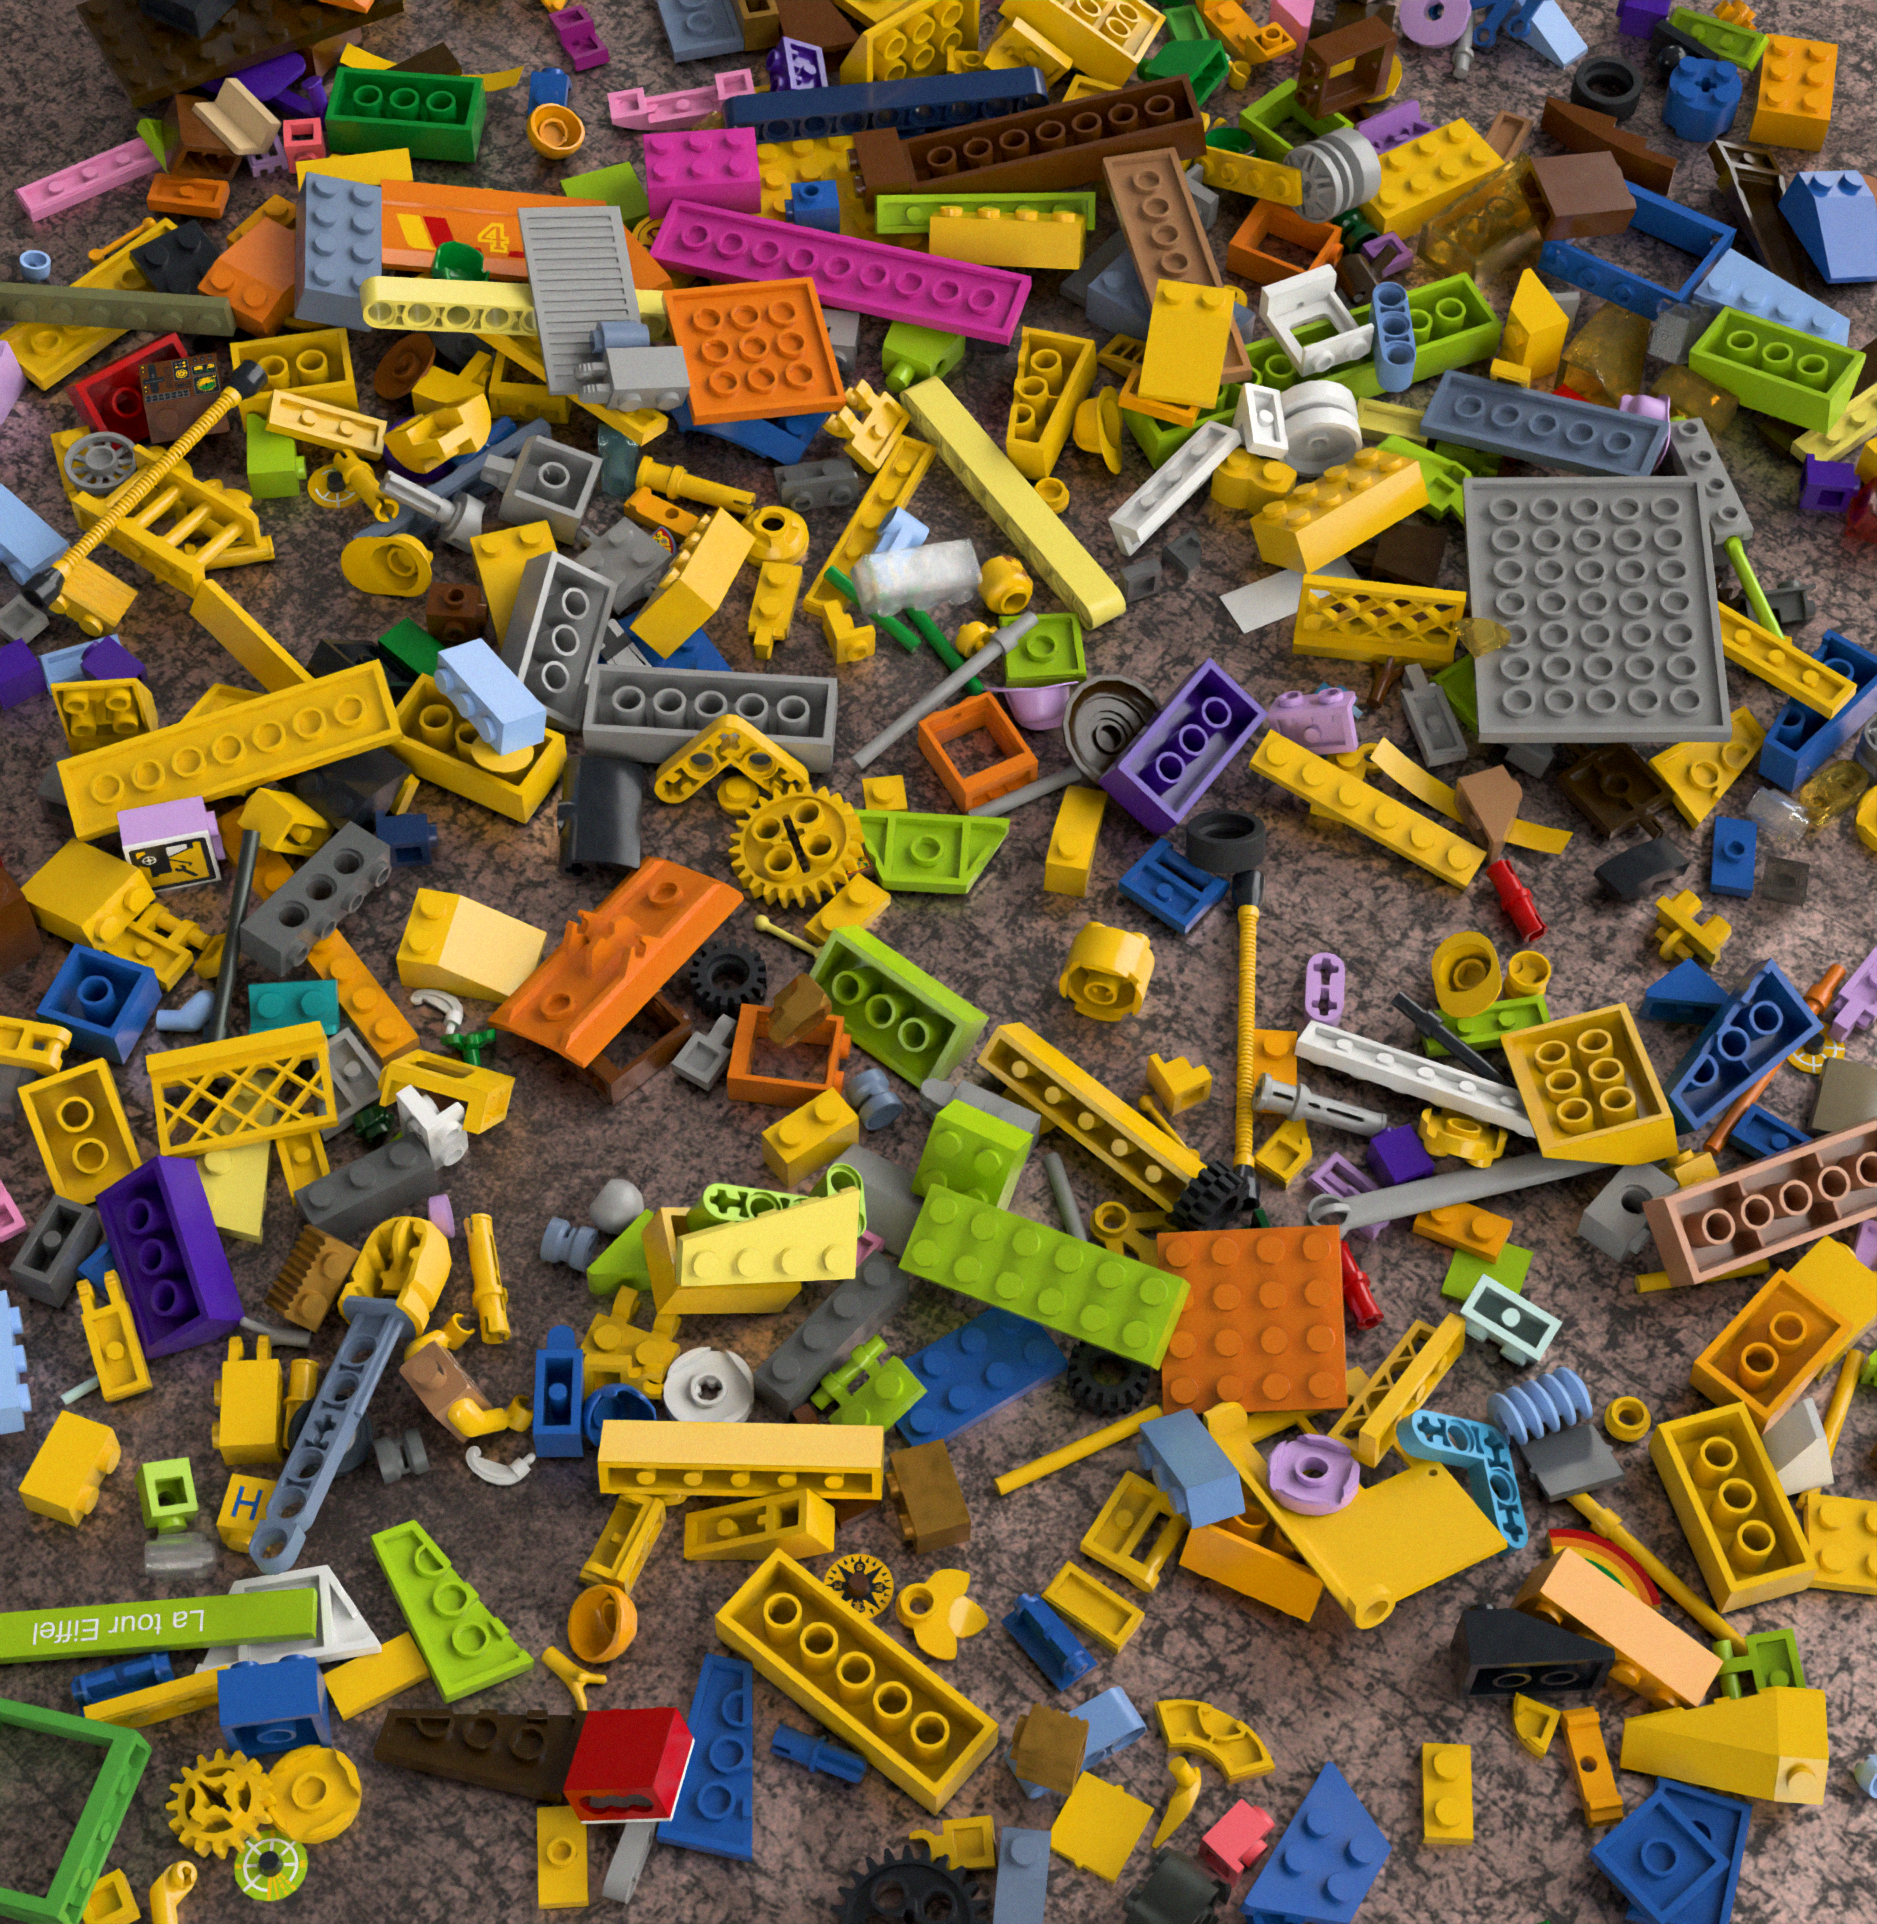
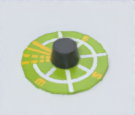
[234,1829,308,1902]

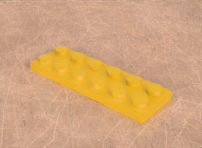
[0,218,178,391]

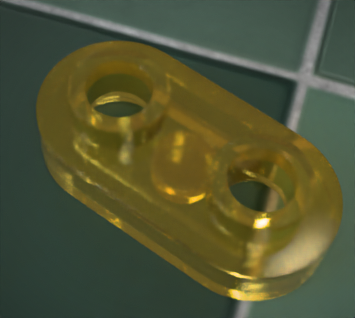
[1796,759,1868,825]

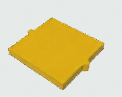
[1050,1770,1155,1884]

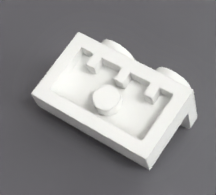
[396,1084,469,1170]

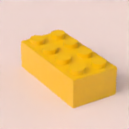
[1358,117,1506,241]
[1249,447,1430,574]
[384,673,567,824]
[1648,1401,1819,1614]

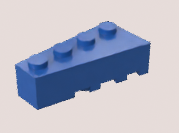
[1758,628,1877,793]
[1661,958,1824,1136]

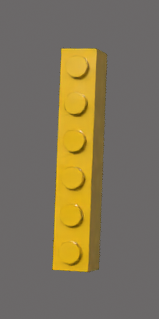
[977,1022,1207,1213]
[597,1420,884,1500]

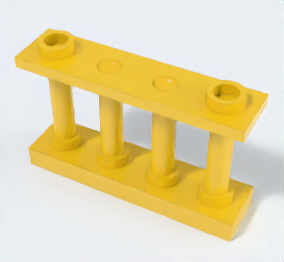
[72,444,262,599]

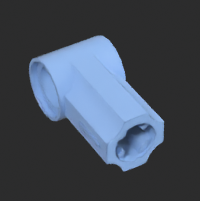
[861,505,929,589]

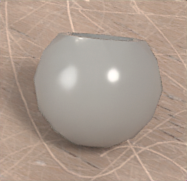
[588,1179,644,1235]

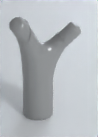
[240,1315,312,1356]

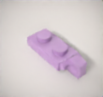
[1827,945,1877,1043]

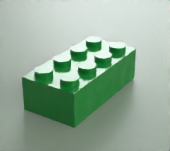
[325,66,487,163]

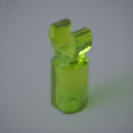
[1434,440,1502,478]

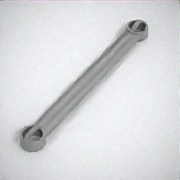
[1304,1136,1677,1240]

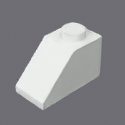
[1762,1398,1834,1496]

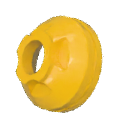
[741,506,809,568]

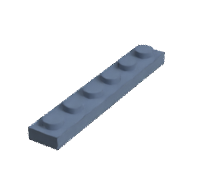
[352,417,552,540]

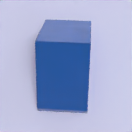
[1638,957,1729,1026]

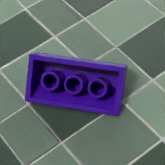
[95,1155,245,1359]

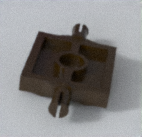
[1556,742,1675,840]

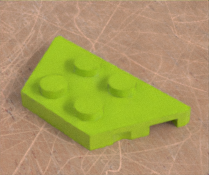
[853,809,1010,894]

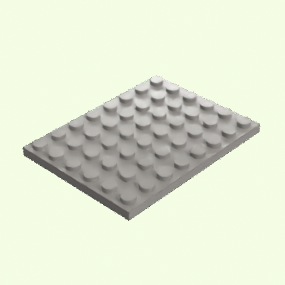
[1462,476,1732,743]

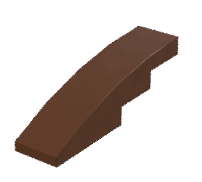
[1540,96,1678,195]

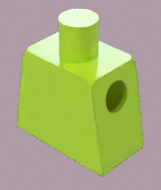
[882,320,966,393]

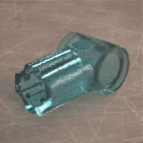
[598,423,639,497]

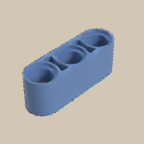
[1368,282,1417,393]
[1003,1686,1147,1799]

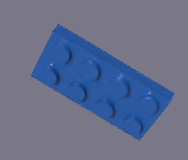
[893,1307,1068,1448]

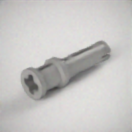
[1252,1072,1387,1138]

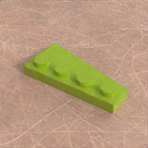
[370,1519,535,1704]

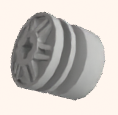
[1282,127,1381,224]

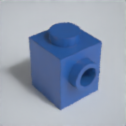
[784,180,840,234]

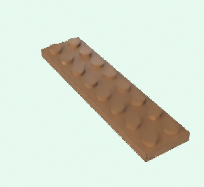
[1102,147,1253,385]

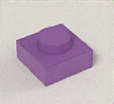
[1360,231,1414,277]

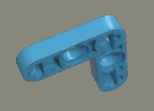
[1396,1410,1528,1557]

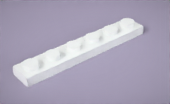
[1294,1020,1536,1138]

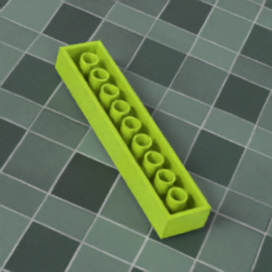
[1122,272,1503,470]

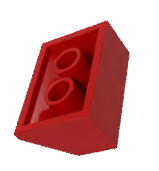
[64,332,189,452]

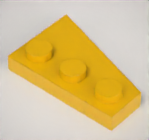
[1647,705,1767,830]

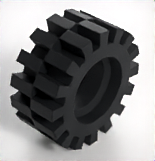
[689,939,767,1021]
[1169,1160,1250,1232]
[1067,1341,1150,1418]

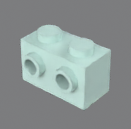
[1457,1274,1563,1367]

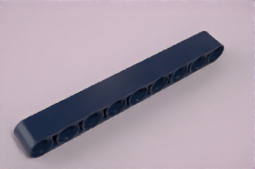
[722,66,1049,145]

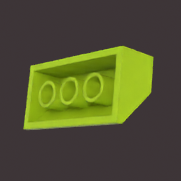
[1688,306,1866,435]
[809,924,990,1089]

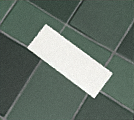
[1219,555,1361,634]

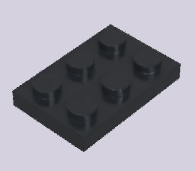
[129,219,220,347]

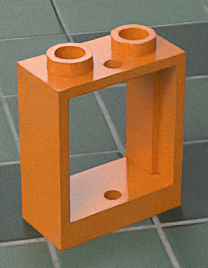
[1226,198,1344,286]
[918,691,1038,815]
[727,1003,852,1108]

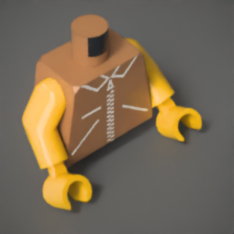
[398,1313,534,1444]

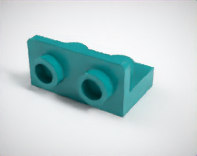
[248,979,341,1039]

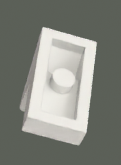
[1231,382,1289,460]

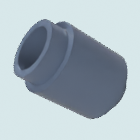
[589,320,650,361]

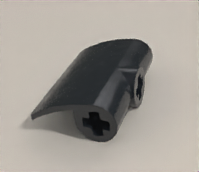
[557,756,644,880]

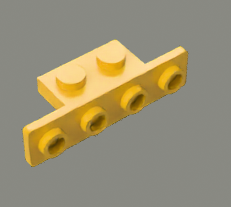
[1194,146,1303,207]

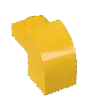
[411,350,493,415]

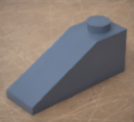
[993,1826,1052,1924]

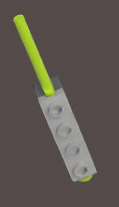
[1660,416,1786,641]

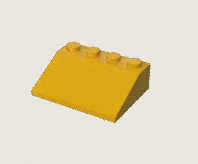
[840,0,980,85]
[998,0,1167,88]
[1499,1002,1679,1166]

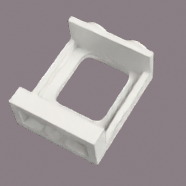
[1258,264,1374,377]

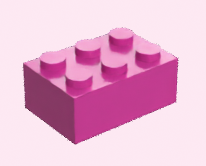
[643,127,761,219]

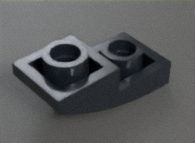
[1593,837,1690,901]

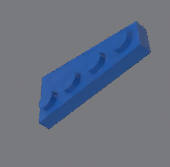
[656,1653,753,1863]

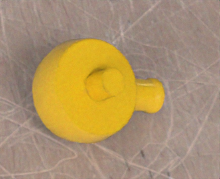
[955,621,999,658]

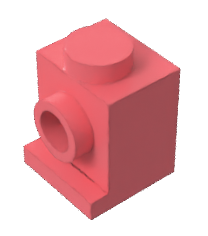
[283,117,326,174]
[1198,1798,1275,1888]

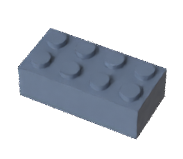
[294,172,382,332]
[1085,247,1255,345]

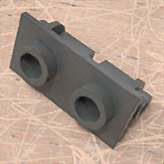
[1732,580,1816,626]

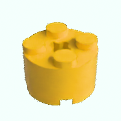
[1059,922,1155,1022]

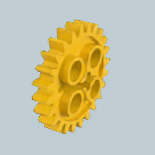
[728,783,865,908]

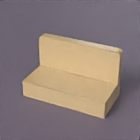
[192,78,282,155]

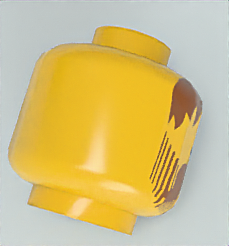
[975,556,1033,614]

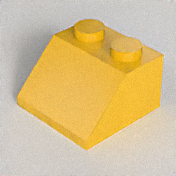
[1498,268,1569,381]

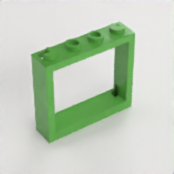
[0,1697,153,1924]

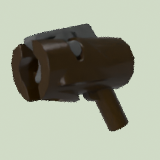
[1334,244,1398,311]

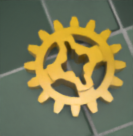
[166,1748,276,1859]

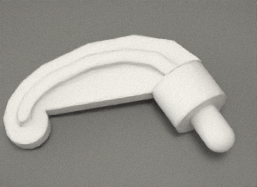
[410,989,464,1034]
[466,1446,536,1486]

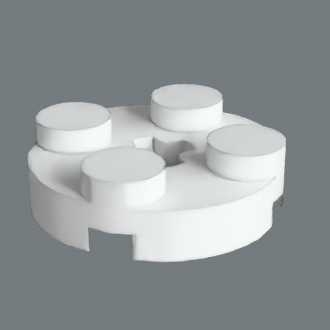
[663,1347,755,1423]

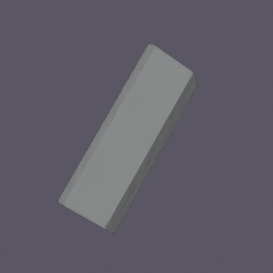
[831,1143,925,1261]

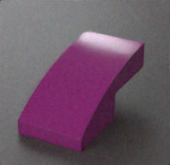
[548,4,610,72]

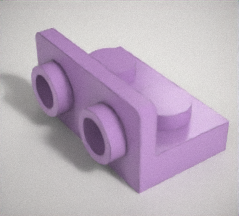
[1267,688,1358,755]

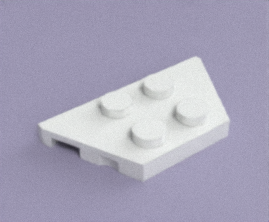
[195,1564,382,1674]

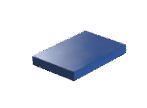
[1625,1776,1753,1924]

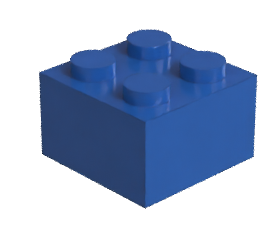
[35,943,162,1065]
[217,1654,332,1758]

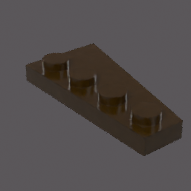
[373,1708,589,1804]

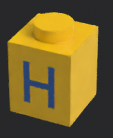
[216,1473,278,1553]

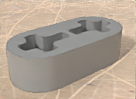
[602,1822,659,1904]

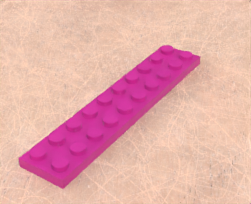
[649,198,1032,346]

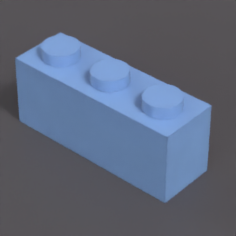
[1136,1408,1246,1529]

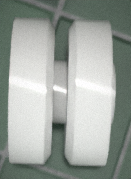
[1278,380,1363,478]

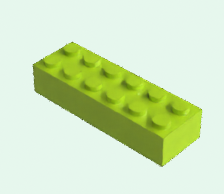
[898,1183,1191,1371]

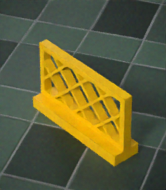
[1292,573,1466,671]
[145,1020,339,1158]

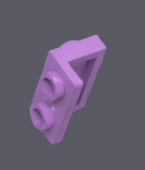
[1355,99,1440,156]

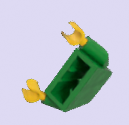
[1137,39,1251,107]

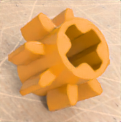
[1713,0,1757,31]

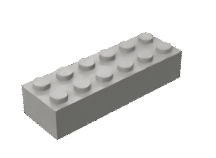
[583,663,838,774]

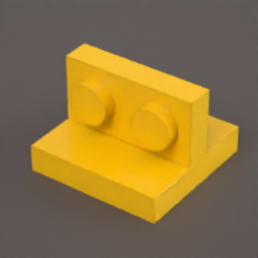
[976,16,1074,92]

